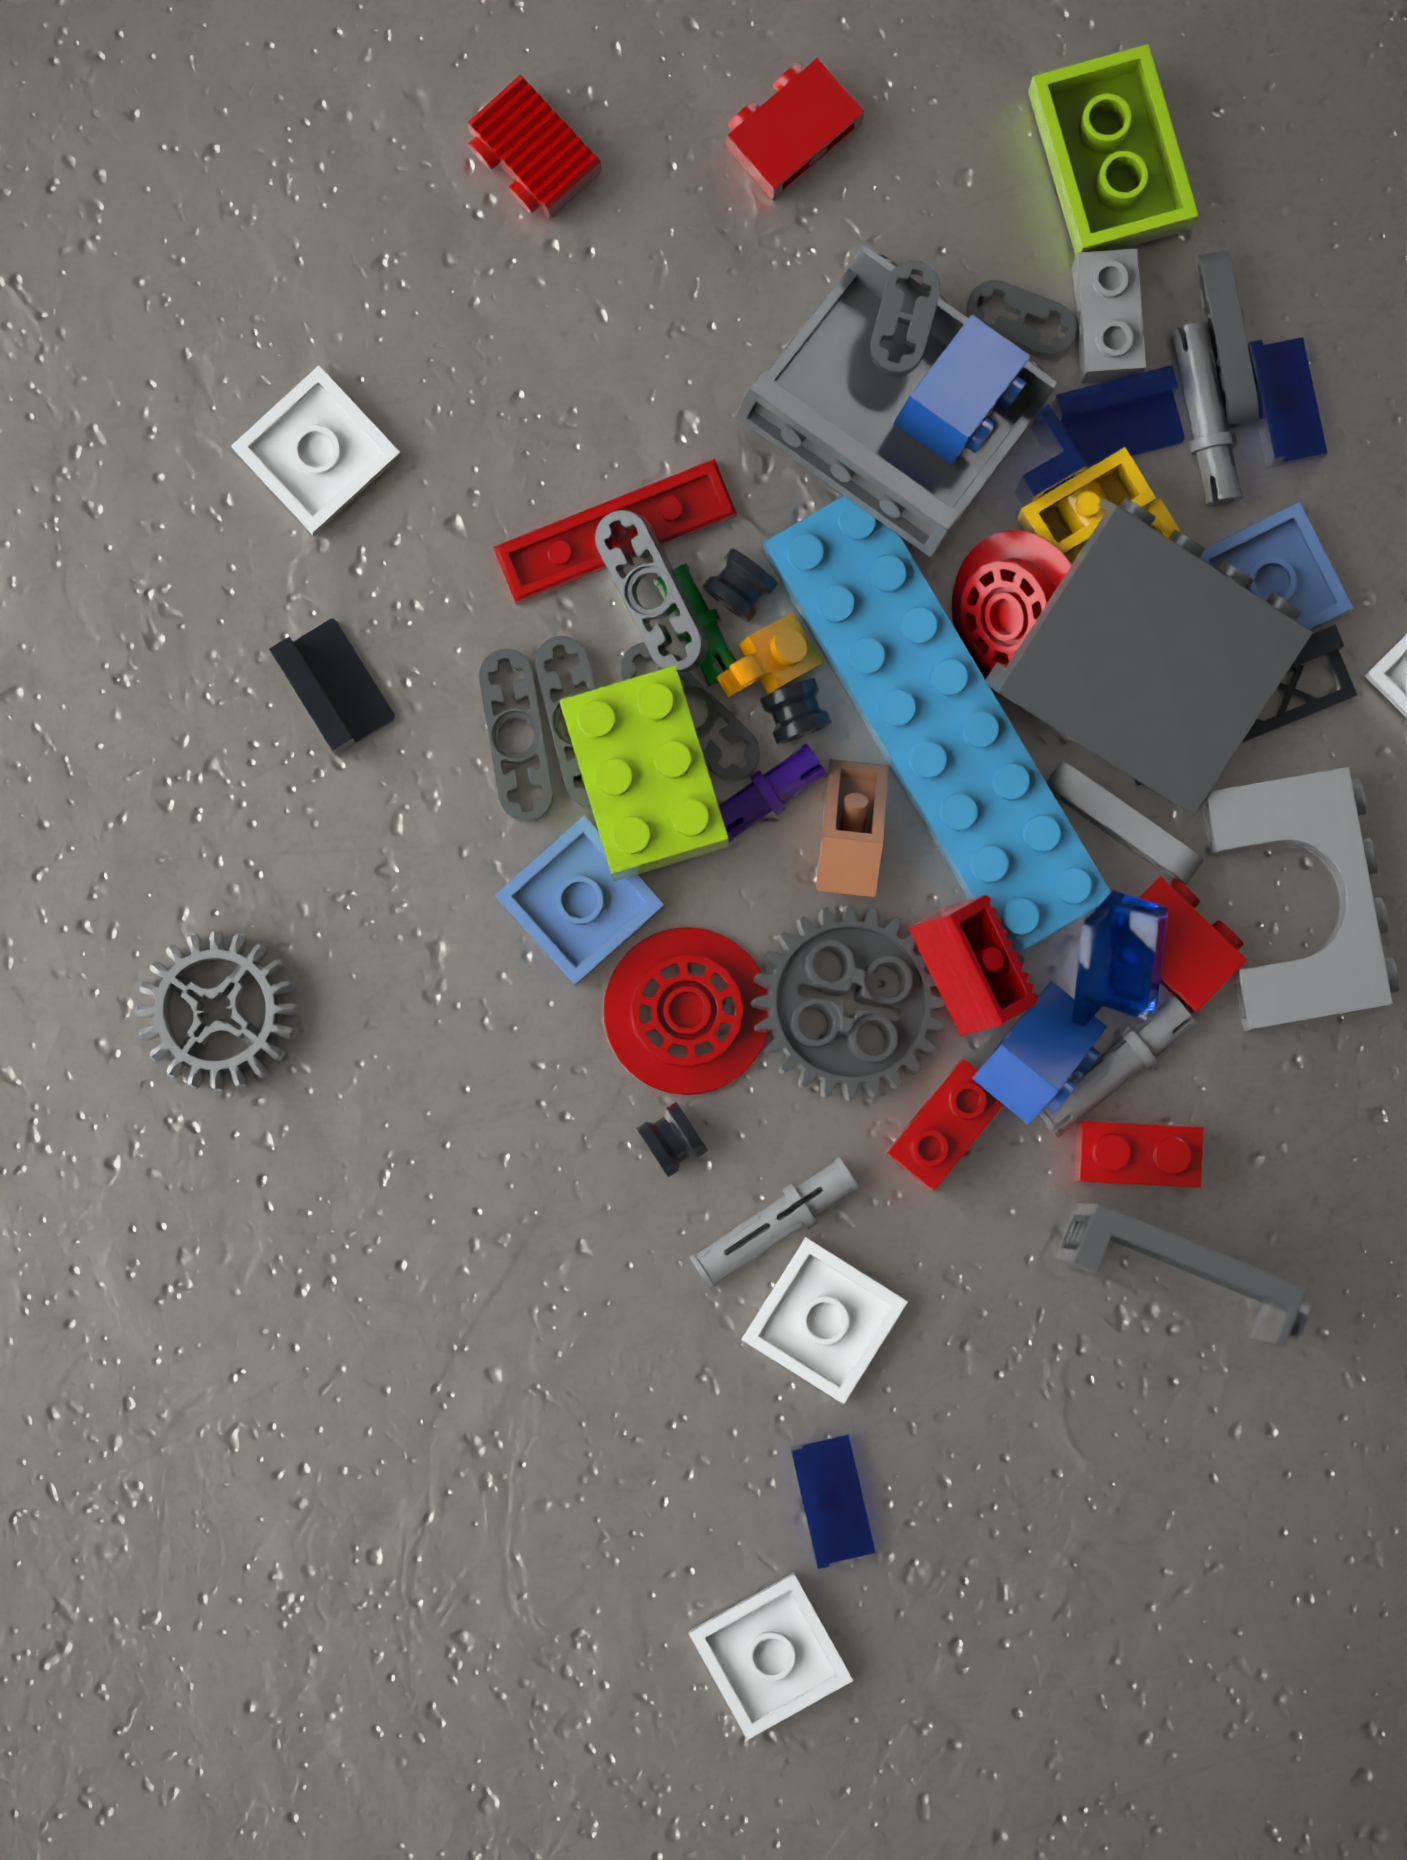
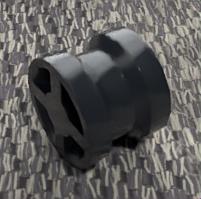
[702,548,778,622]
[760,678,832,745]
[636,1102,708,1178]

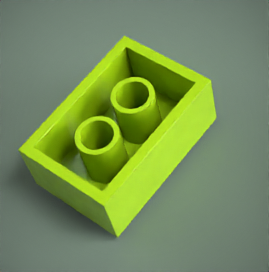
[1028,44,1199,256]
[559,665,729,881]

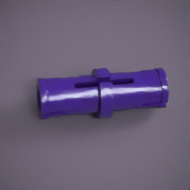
[718,743,828,843]

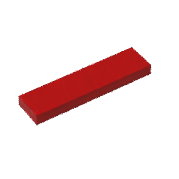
[493,459,737,604]

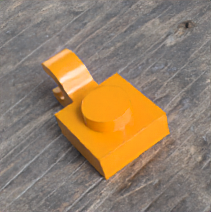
[716,612,824,697]

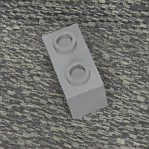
[1072,248,1146,383]

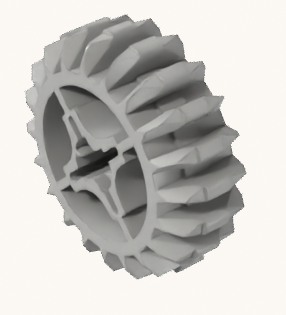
[135,929,299,1092]

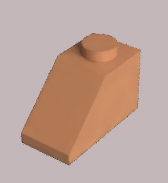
[816,759,889,897]

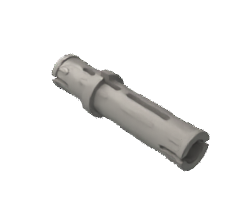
[1171,323,1244,506]
[1038,995,1198,1139]
[689,1157,861,1289]

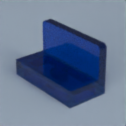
[1248,337,1328,468]
[1052,365,1185,471]
[1014,404,1087,507]
[1072,890,1169,1026]
[790,1434,876,1569]

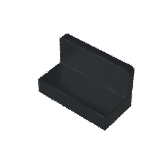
[269,619,395,756]

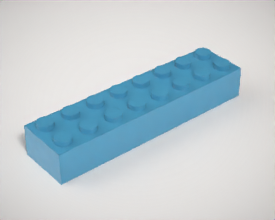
[763,496,1114,955]

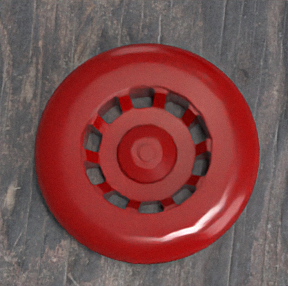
[951,530,1072,680]
[603,927,768,1095]

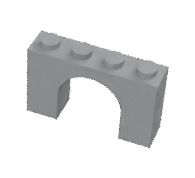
[1202,767,1399,1032]

